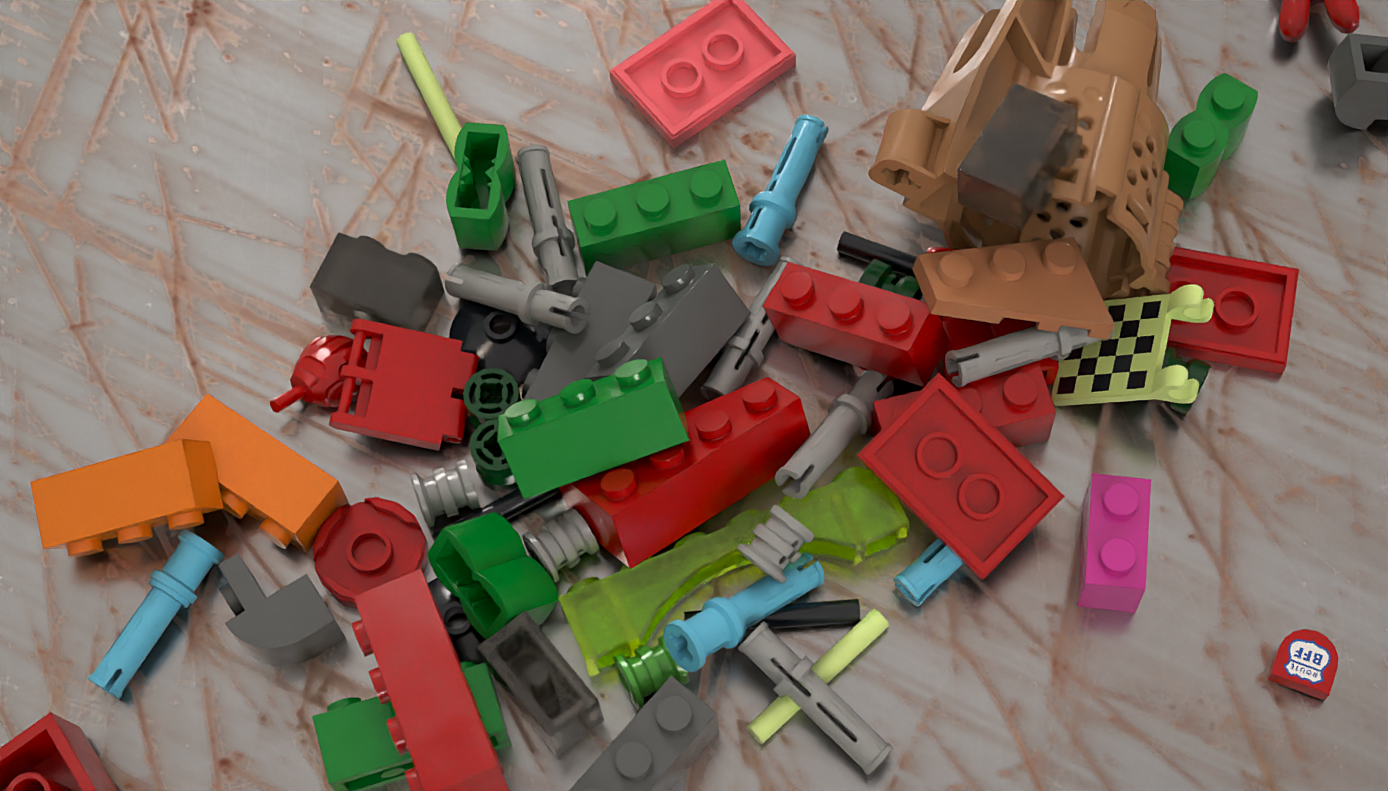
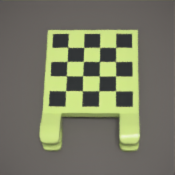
[1051,284,1214,406]

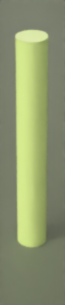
[396,33,462,162]
[746,609,889,744]

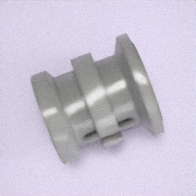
[411,459,481,528]
[736,505,815,584]
[522,507,599,583]

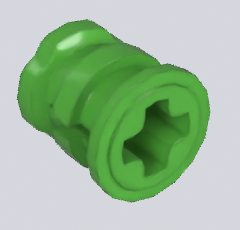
[613,636,689,709]

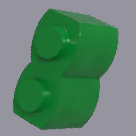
[1163,73,1258,200]
[446,122,516,251]
[427,512,560,643]

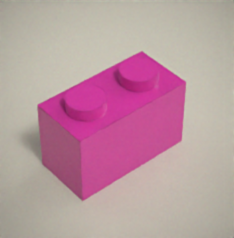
[1077,473,1151,613]

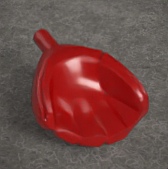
[270,335,368,413]

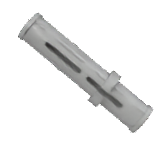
[515,145,579,296]
[700,256,804,401]
[445,263,590,334]
[945,315,1114,387]
[775,369,894,499]
[738,621,894,775]

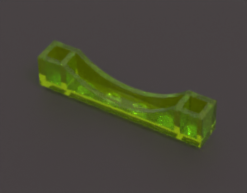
[558,466,909,677]

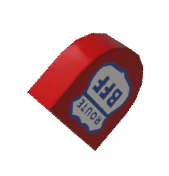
[1267,629,1338,701]

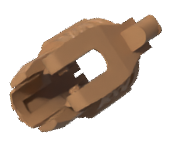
[868,0,1183,301]

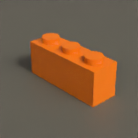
[164,393,349,554]
[30,439,224,557]

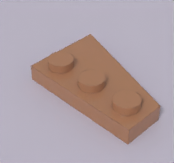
[912,237,1115,340]

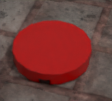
[313,497,428,609]

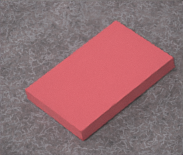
[609,0,796,149]

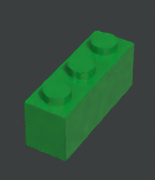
[567,159,741,278]
[497,357,689,499]
[312,662,512,791]

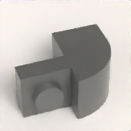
[1328,33,1388,130]
[218,553,346,666]

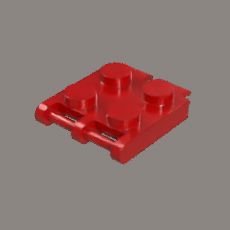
[329,319,479,451]

